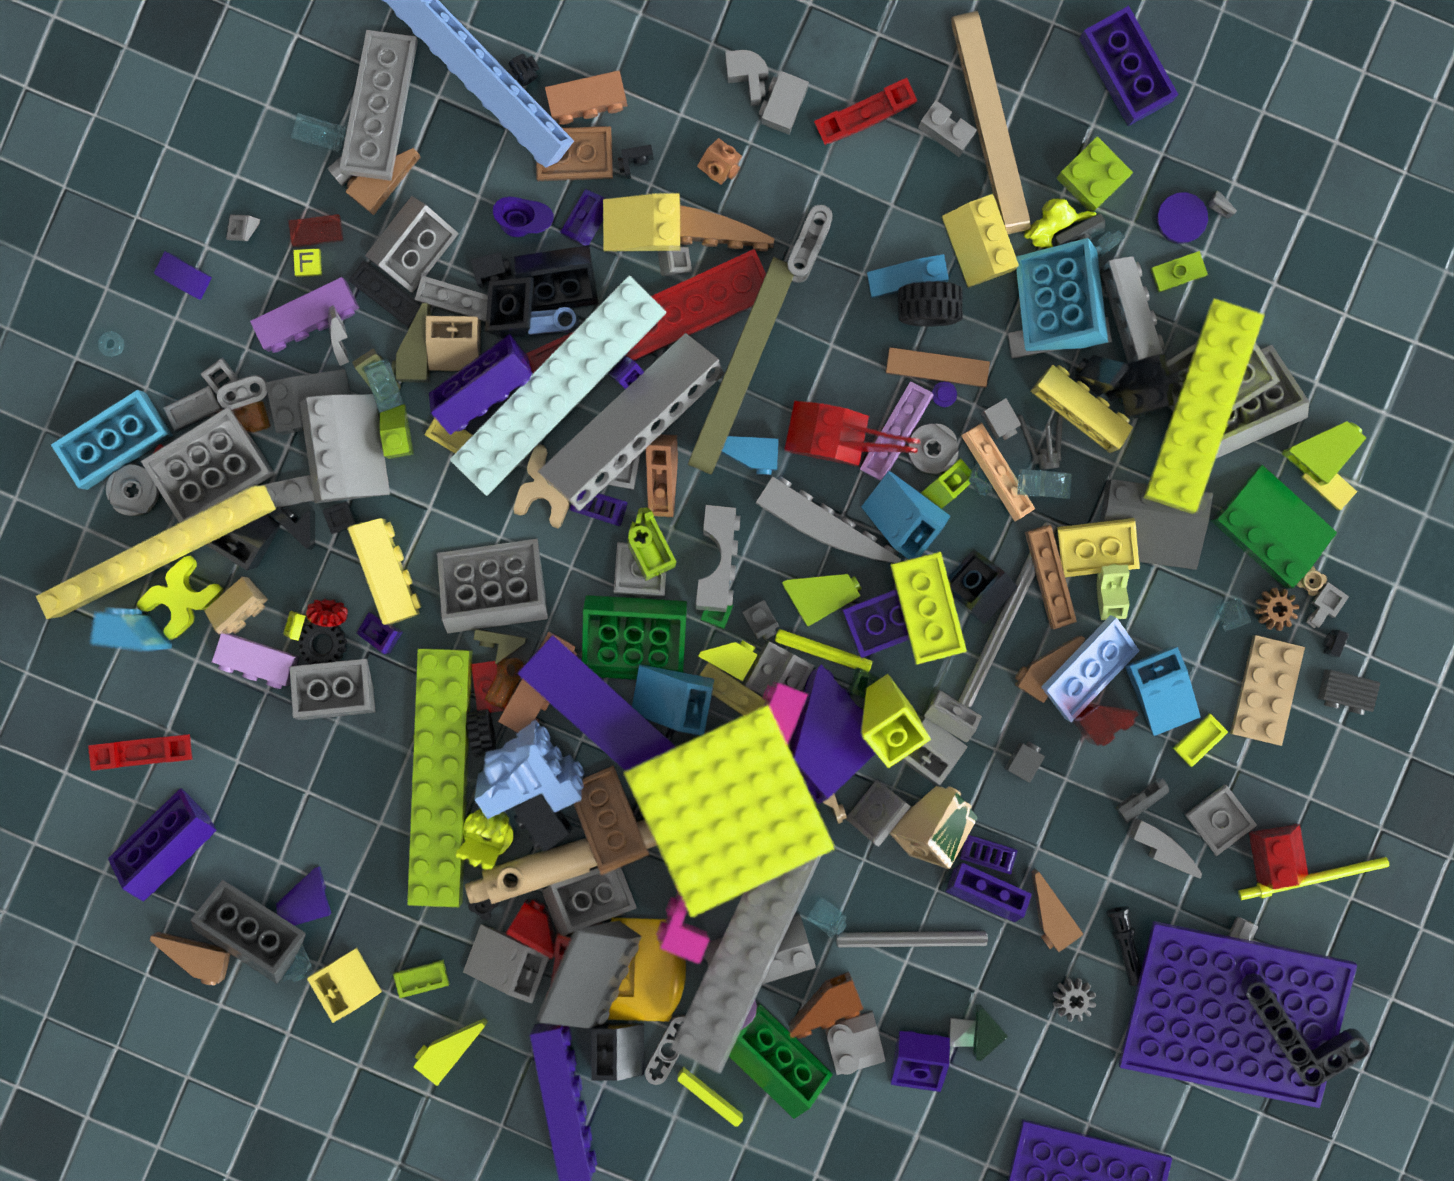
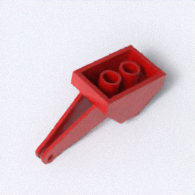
[784,401,920,467]

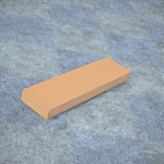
[961,423,1035,521]

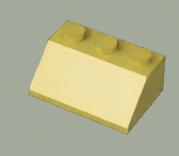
[942,194,1019,288]

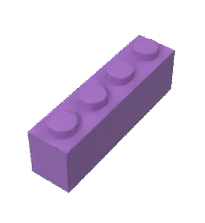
[250,277,359,353]

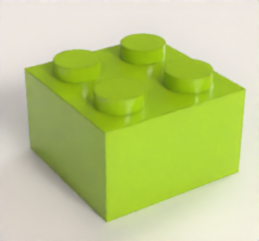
[1056,136,1133,212]

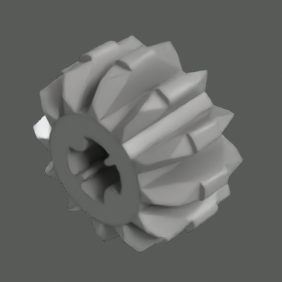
[1053,978,1096,1022]

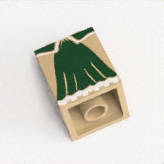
[889,786,978,869]

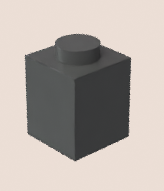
[1005,741,1045,783]

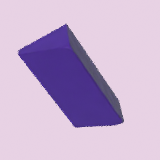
[560,189,605,246]

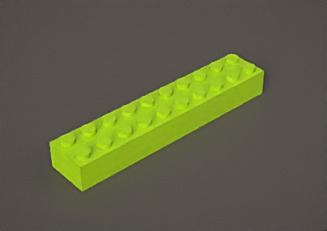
[407,648,473,907]

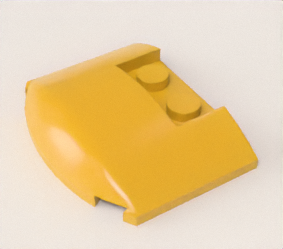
[608,917,686,1022]

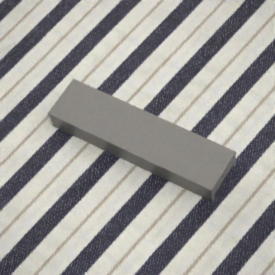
[538,333,724,511]

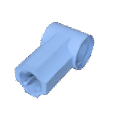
[528,307,579,335]

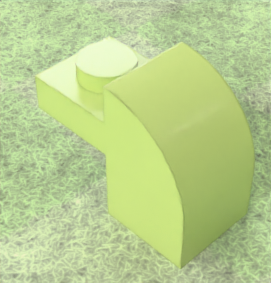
[1097,564,1130,620]

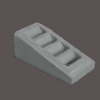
[201,357,244,414]

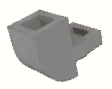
[725,50,769,106]

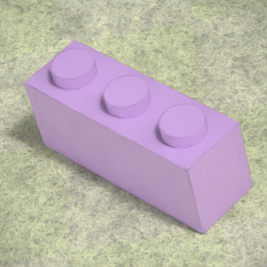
[212,634,299,689]

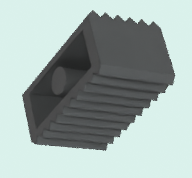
[1318,669,1380,715]

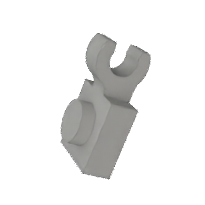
[1306,582,1349,628]

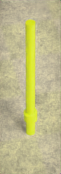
[1238,857,1389,900]

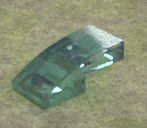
[1017,469,1072,499]

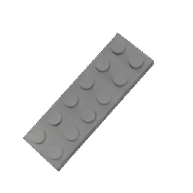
[339,30,418,181]

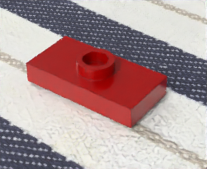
[471,661,504,713]

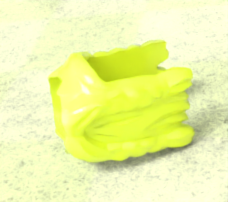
[456,808,514,870]

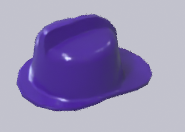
[493,196,554,237]

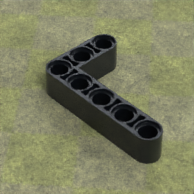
[1241,974,1370,1087]

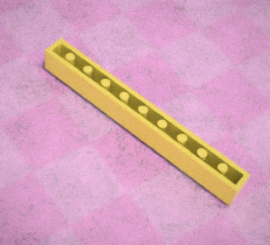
[36,486,275,619]

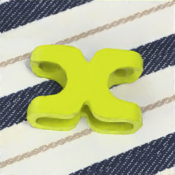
[137,556,224,640]

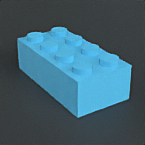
[51,390,173,490]

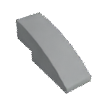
[1129,818,1202,879]

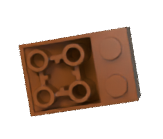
[788,972,863,1038]

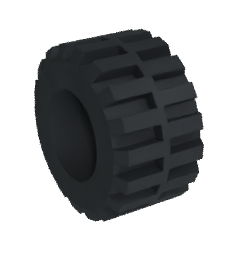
[898,281,963,326]

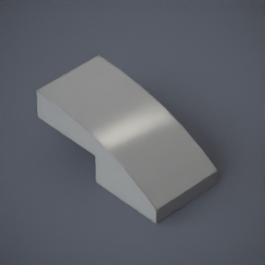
[328,305,349,366]

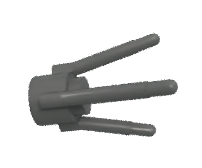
[1018,415,1063,470]

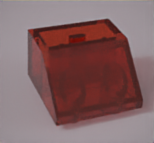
[1073,704,1139,746]

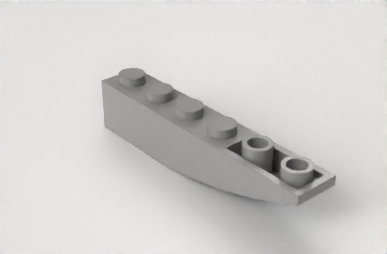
[756,476,901,564]

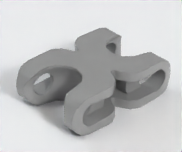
[788,205,833,283]

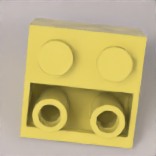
[307,948,382,1023]

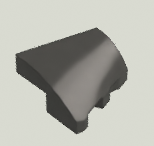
[1115,778,1169,824]

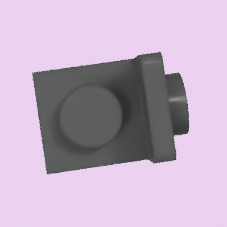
[742,600,779,640]

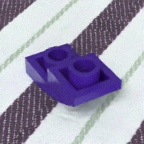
[154,251,212,300]

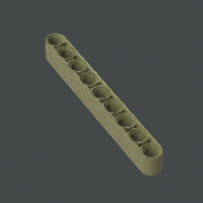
[687,257,797,475]

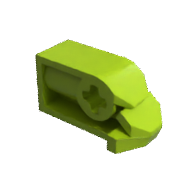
[628,507,676,581]

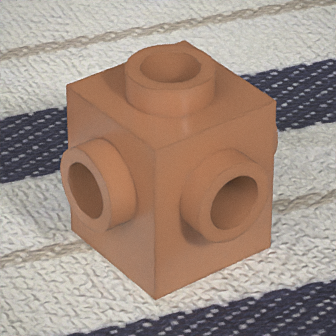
[697,138,743,185]

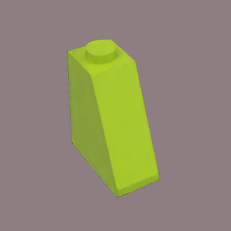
[1282,421,1366,486]
[782,574,862,627]

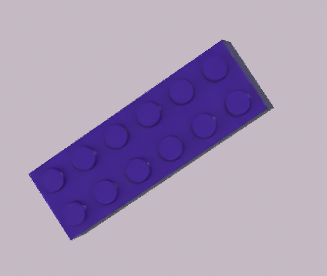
[530,1023,597,1181]

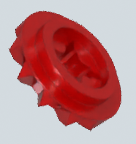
[306,598,348,627]

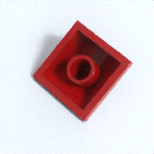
[506,899,556,959]

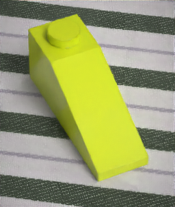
[413,1018,488,1086]

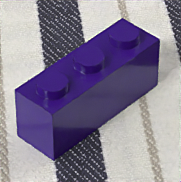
[945,863,1032,922]

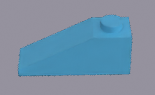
[867,254,949,298]
[721,436,779,475]

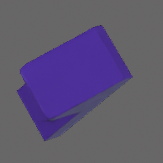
[608,356,644,390]

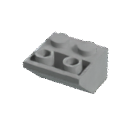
[901,718,968,786]

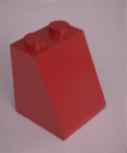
[1249,824,1308,890]

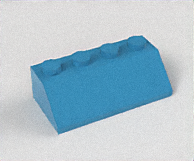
[91,608,172,651]

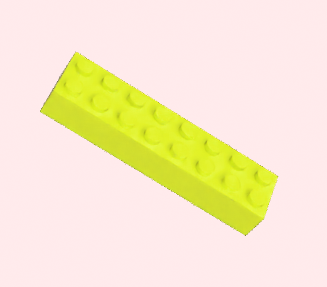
[1144,299,1264,514]

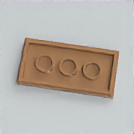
[574,766,649,875]

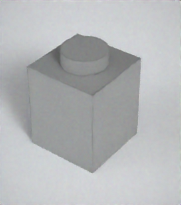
[981,398,1021,440]

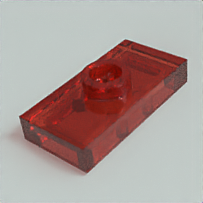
[289,214,344,247]

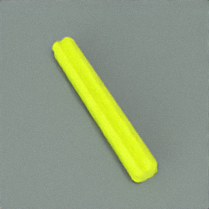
[775,629,872,673]

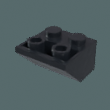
[206,515,281,570]
[591,1023,644,1081]

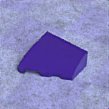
[276,866,331,926]

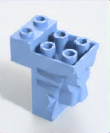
[475,719,584,819]

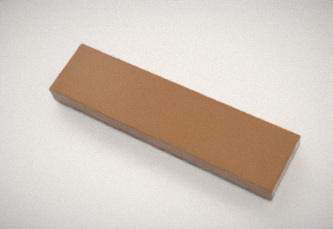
[886,348,990,388]
[1025,525,1077,629]

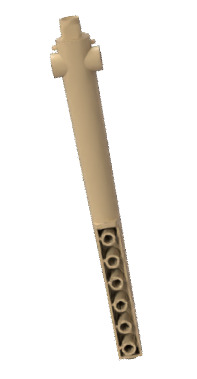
[465,794,847,904]

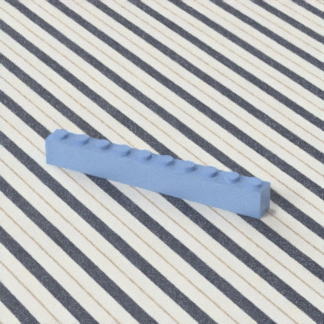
[382,0,574,168]

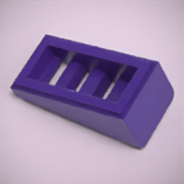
[569,490,628,526]
[960,835,1017,874]

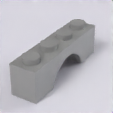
[696,505,741,612]

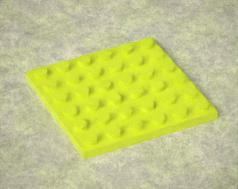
[625,705,835,917]

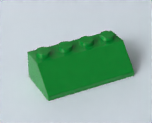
[729,1004,833,1119]

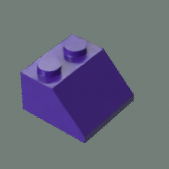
[891,1031,950,1092]

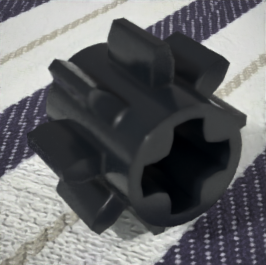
[507,54,539,86]

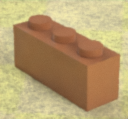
[545,70,627,125]

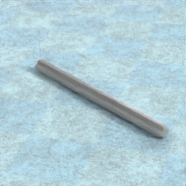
[959,522,1057,707]

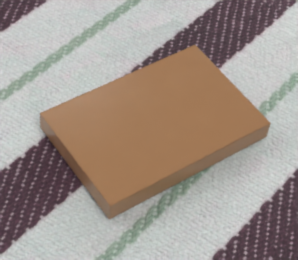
[536,126,613,181]

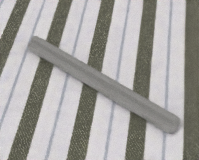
[836,931,988,947]

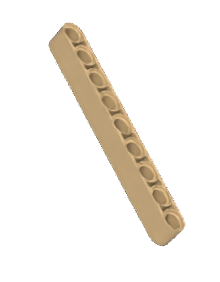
[951,11,1031,235]

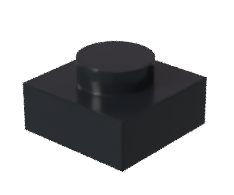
[322,501,357,535]
[1323,630,1349,657]

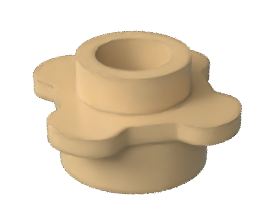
[1297,567,1327,596]

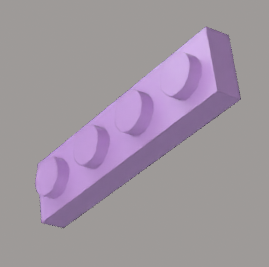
[860,381,934,481]

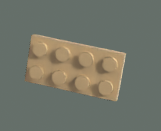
[1230,635,1305,746]

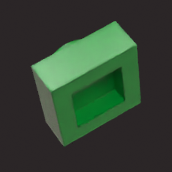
[700,605,733,630]

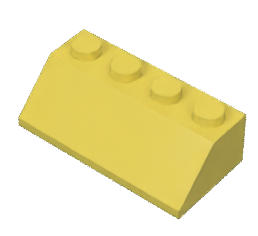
[1030,365,1133,453]
[348,518,421,625]

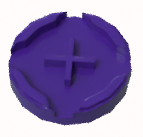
[1156,192,1208,244]

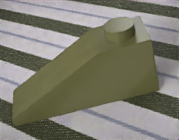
[392,303,431,382]

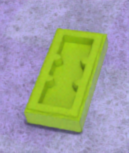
[1150,251,1208,293]
[393,960,450,999]

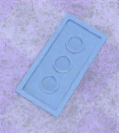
[1041,615,1139,722]

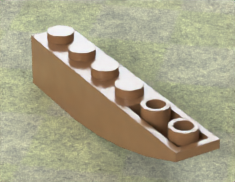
[680,205,774,251]

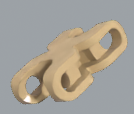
[514,444,570,529]

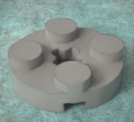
[907,424,959,475]
[106,465,159,516]

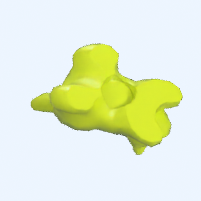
[1024,199,1097,248]

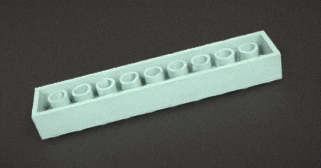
[450,275,666,496]

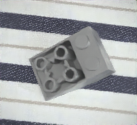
[463,924,549,1004]

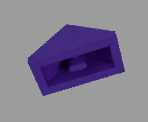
[356,612,403,654]

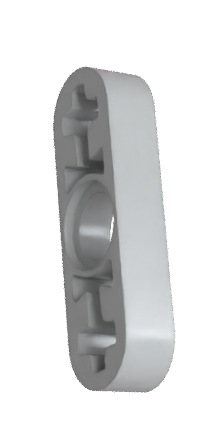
[645,1015,686,1085]

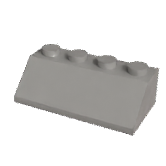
[1100,256,1164,363]
[705,914,816,984]

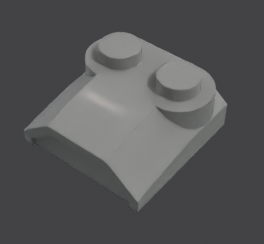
[825,1011,885,1075]

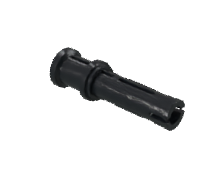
[1107,906,1141,986]

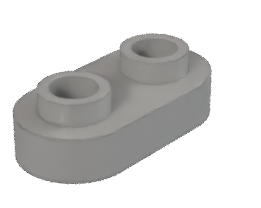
[217,375,267,410]

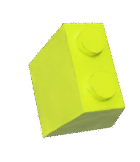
[861,674,931,768]

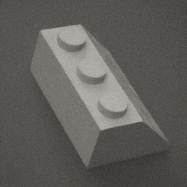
[365,196,459,293]
[290,659,376,720]

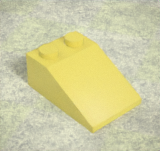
[603,194,680,251]

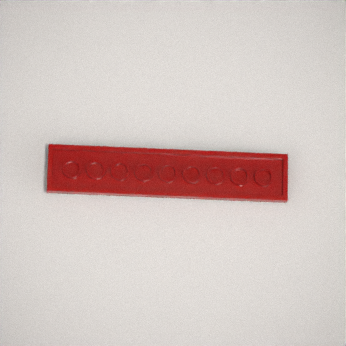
[526,249,766,374]

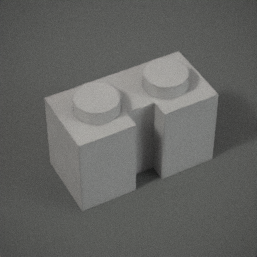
[759,71,809,135]
[918,100,977,157]

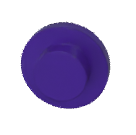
[932,382,957,407]

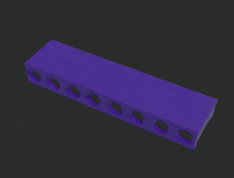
[517,635,677,771]

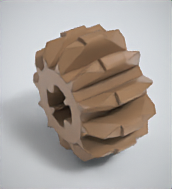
[1254,588,1299,631]

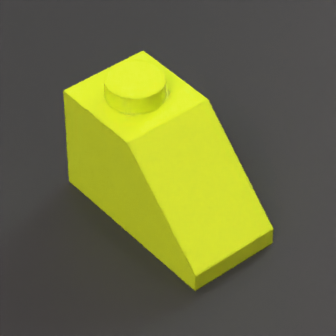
[699,640,758,681]

